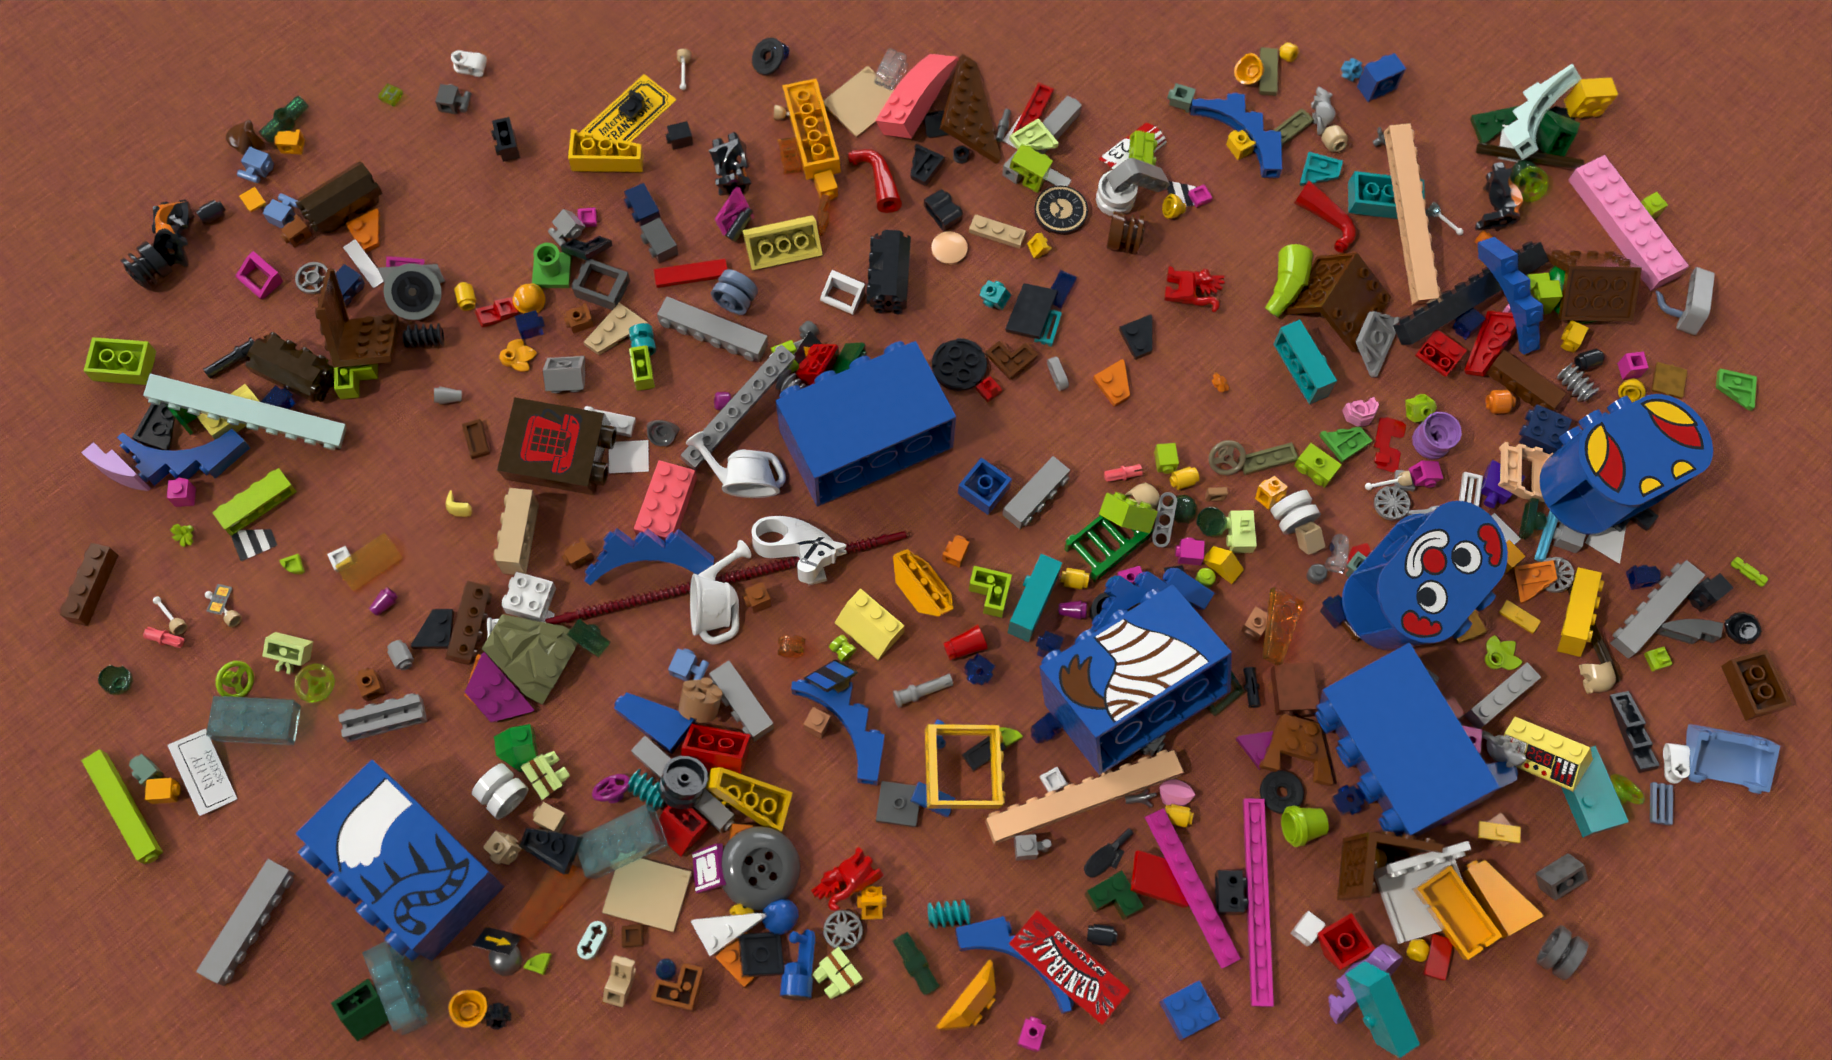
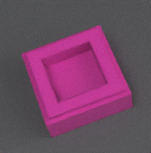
[1188,184,1213,208]
[578,208,597,227]

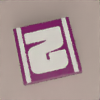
[692,843,726,894]

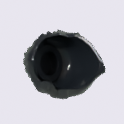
[1724,611,1762,644]

